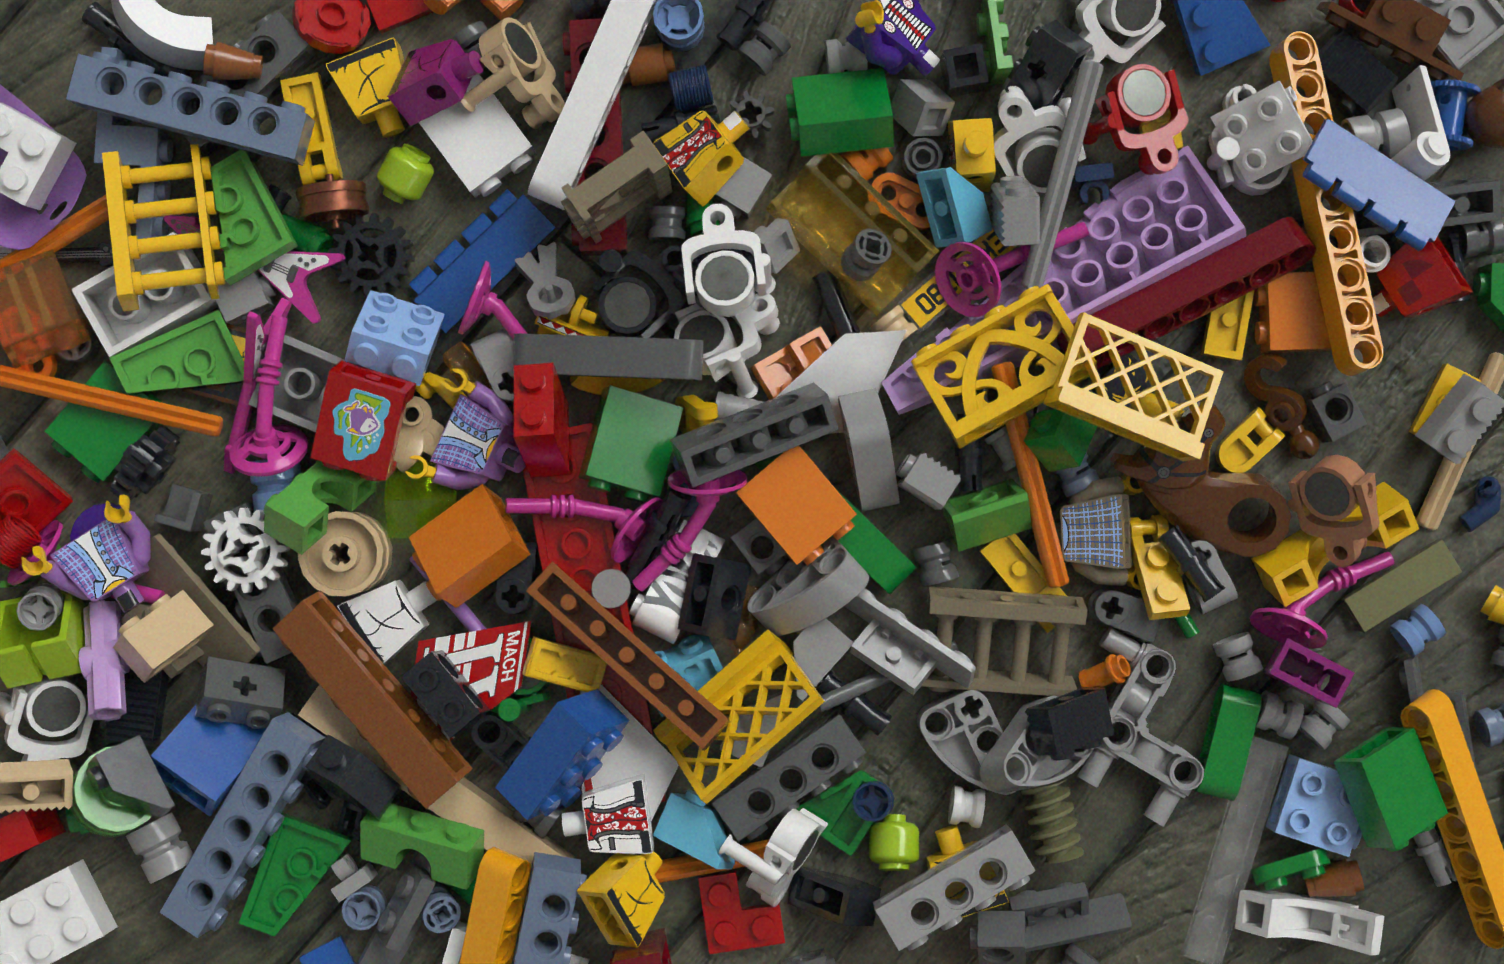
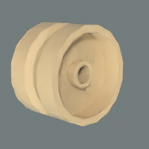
[298,511,393,597]

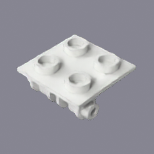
[1210,80,1313,184]

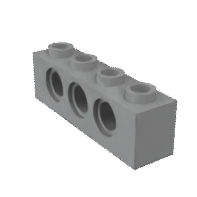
[873,824,1035,951]

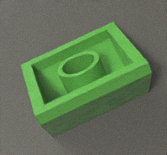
[942,478,1032,552]

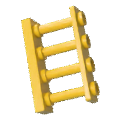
[102,144,225,312]

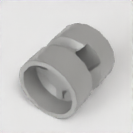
[1341,108,1411,159]
[126,812,193,884]

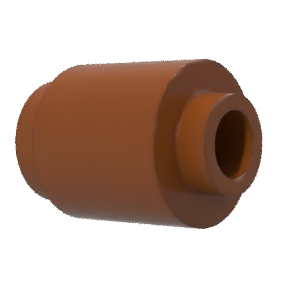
[623,43,676,87]

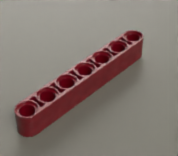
[1057,217,1316,369]

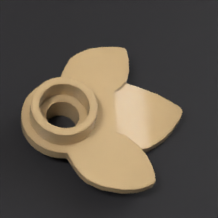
[393,396,445,472]

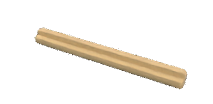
[1416,352,1504,530]

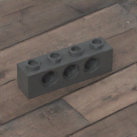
[182,11,318,156]
[1353,176,1501,237]
[670,382,839,488]
[203,503,299,664]
[712,711,866,842]

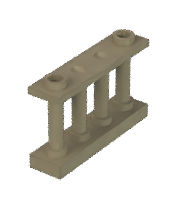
[922,586,1088,698]

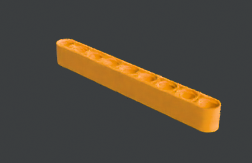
[1269,31,1383,376]

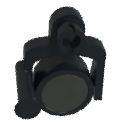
[592,246,684,338]

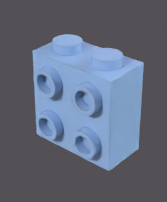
[344,290,445,386]
[1265,754,1362,857]

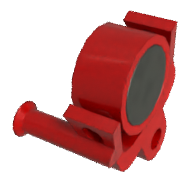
[1083,64,1188,175]

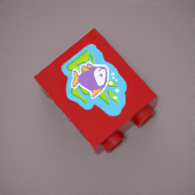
[310,360,417,481]

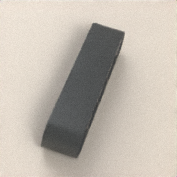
[513,333,704,380]

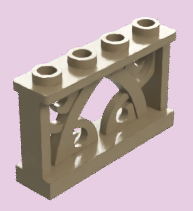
[561,130,673,244]

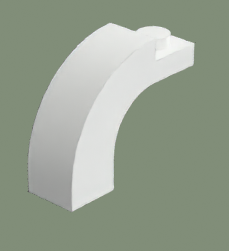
[111,0,213,71]
[1235,890,1384,955]

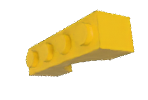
[1251,482,1419,607]

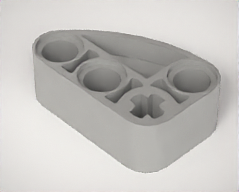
[838,388,900,512]
[747,536,869,636]
[917,689,1016,795]
[980,696,1094,792]

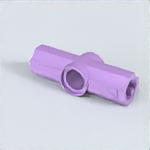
[79,600,130,721]

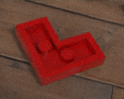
[698,870,785,954]

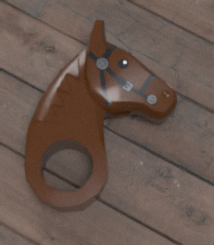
[1110,401,1291,557]

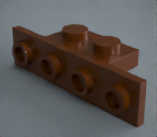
[1317,0,1464,81]

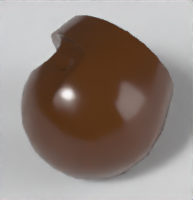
[1464,79,1504,148]

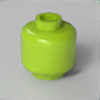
[377,143,434,204]
[869,814,919,871]

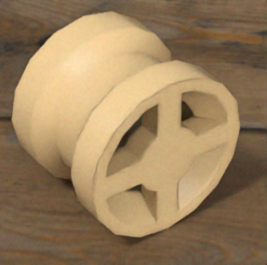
[869,305,918,342]

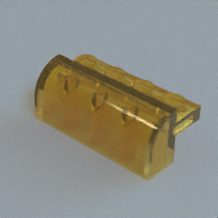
[766,153,939,316]

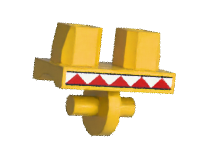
[534,295,610,336]

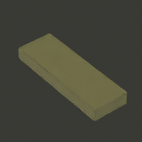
[1341,539,1462,632]

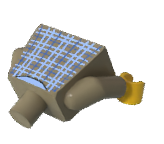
[1054,474,1143,590]

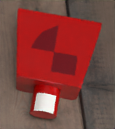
[1372,236,1473,318]

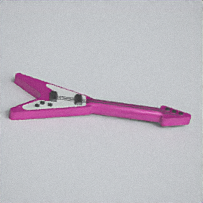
[163,216,345,323]
[224,298,292,474]

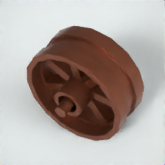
[295,174,369,229]

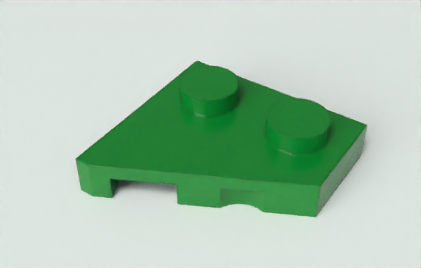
[797,770,894,856]

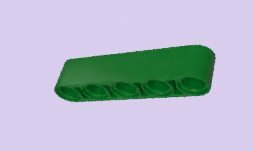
[755,451,917,595]

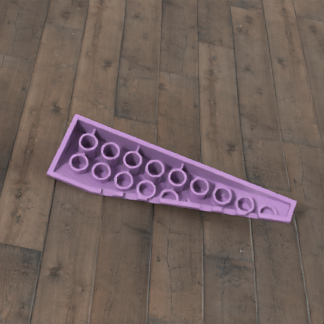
[881,146,1246,415]

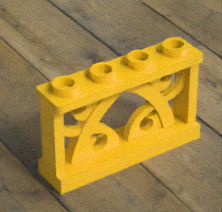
[911,284,1097,449]

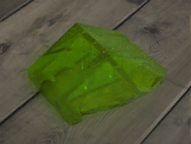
[384,462,457,538]

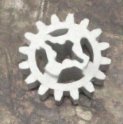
[201,508,290,593]

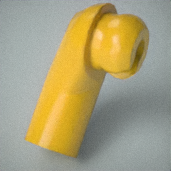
[415,372,467,409]

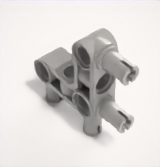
[1077,627,1204,827]

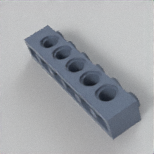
[66,51,315,166]
[160,712,326,938]
[512,852,587,964]

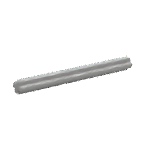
[1021,60,1103,289]

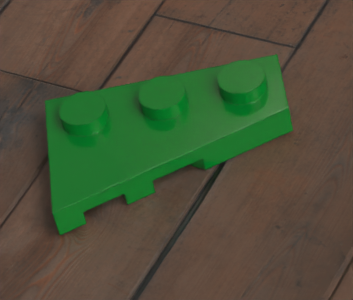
[239,812,354,937]

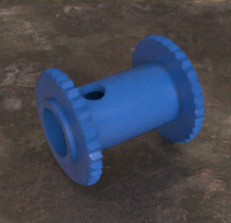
[1431,79,1481,151]

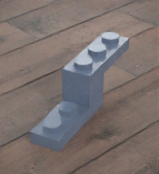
[94,47,173,239]

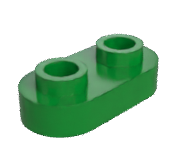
[1251,848,1331,891]

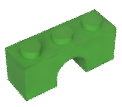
[263,460,376,555]
[360,803,484,890]

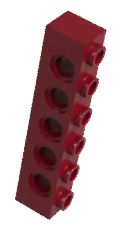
[563,19,628,256]

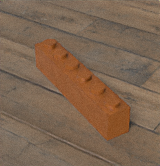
[526,561,730,751]
[272,590,473,809]

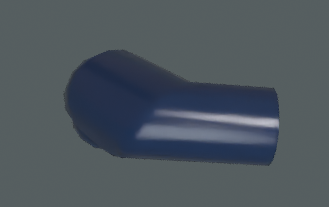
[1459,476,1501,532]

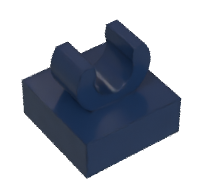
[1070,162,1114,205]

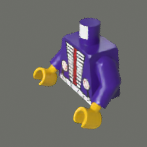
[845,0,940,77]

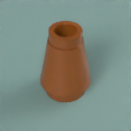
[203,41,263,80]
[1304,858,1365,898]

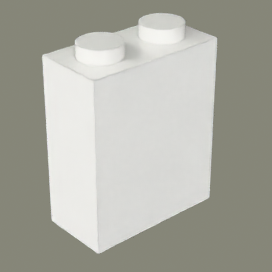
[419,74,536,198]

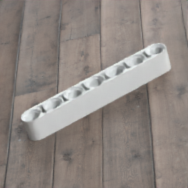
[528,0,658,210]

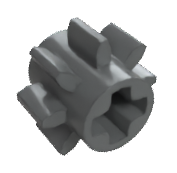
[730,91,774,141]

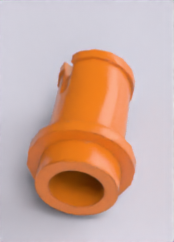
[1079,654,1131,688]

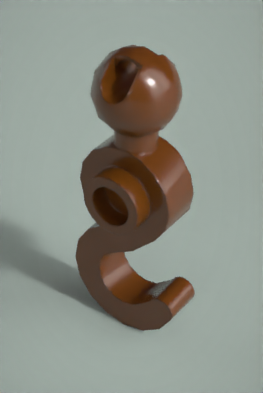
[1244,353,1320,459]

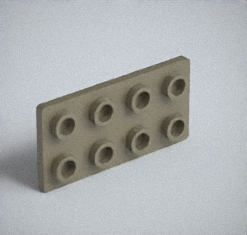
[120,534,260,679]

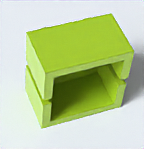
[0,589,86,689]

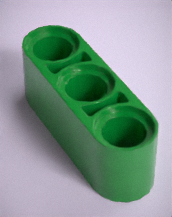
[1194,684,1261,801]

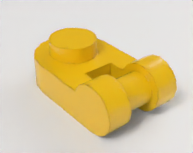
[675,394,718,434]
[1215,407,1285,473]

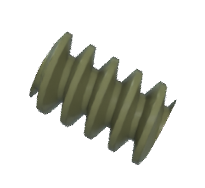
[1020,778,1084,864]

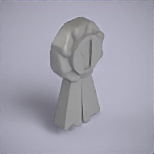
[515,242,576,320]

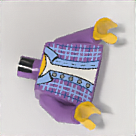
[405,368,526,490]
[21,495,151,613]

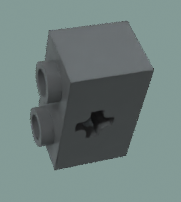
[195,657,285,729]

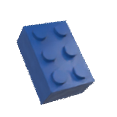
[495,689,630,820]

